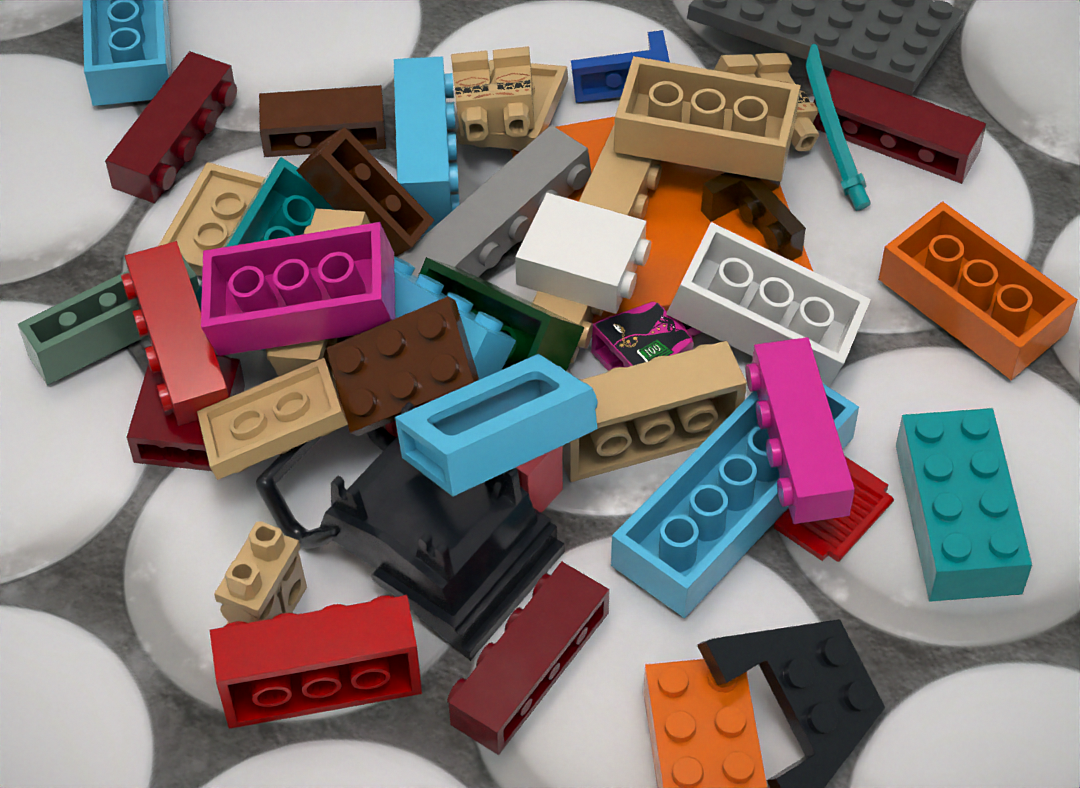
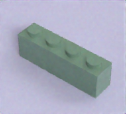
[18,256,199,385]

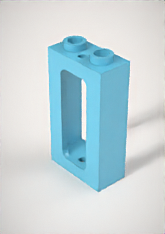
[395,354,598,496]

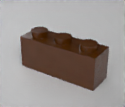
[259,85,386,157]
[296,126,434,257]

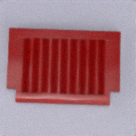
[774,456,894,562]

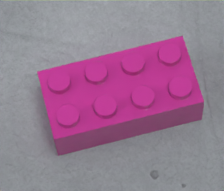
[201,222,396,356]

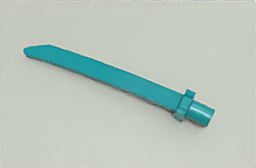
[806,44,871,210]

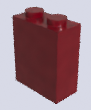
[126,355,245,471]

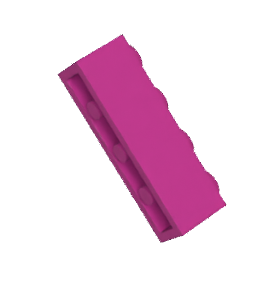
[745,337,855,524]

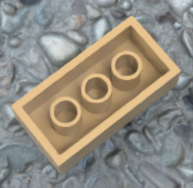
[614,56,801,182]
[562,341,747,482]

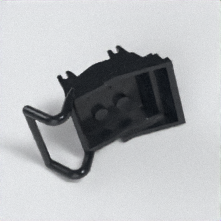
[256,396,565,661]

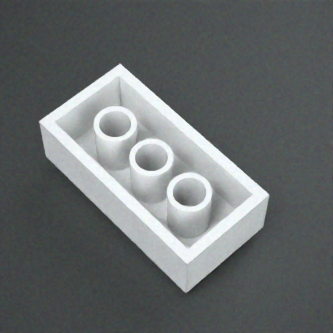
[666,222,871,387]

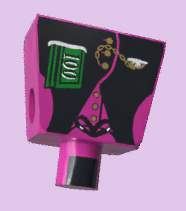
[591,302,701,371]

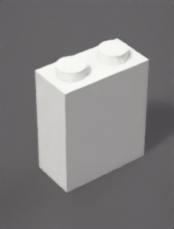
[515,193,651,314]

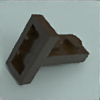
[701,172,806,261]

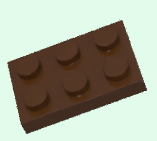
[326,296,479,436]

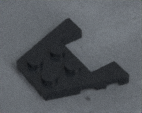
[697,619,885,788]

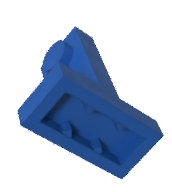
[571,30,670,103]

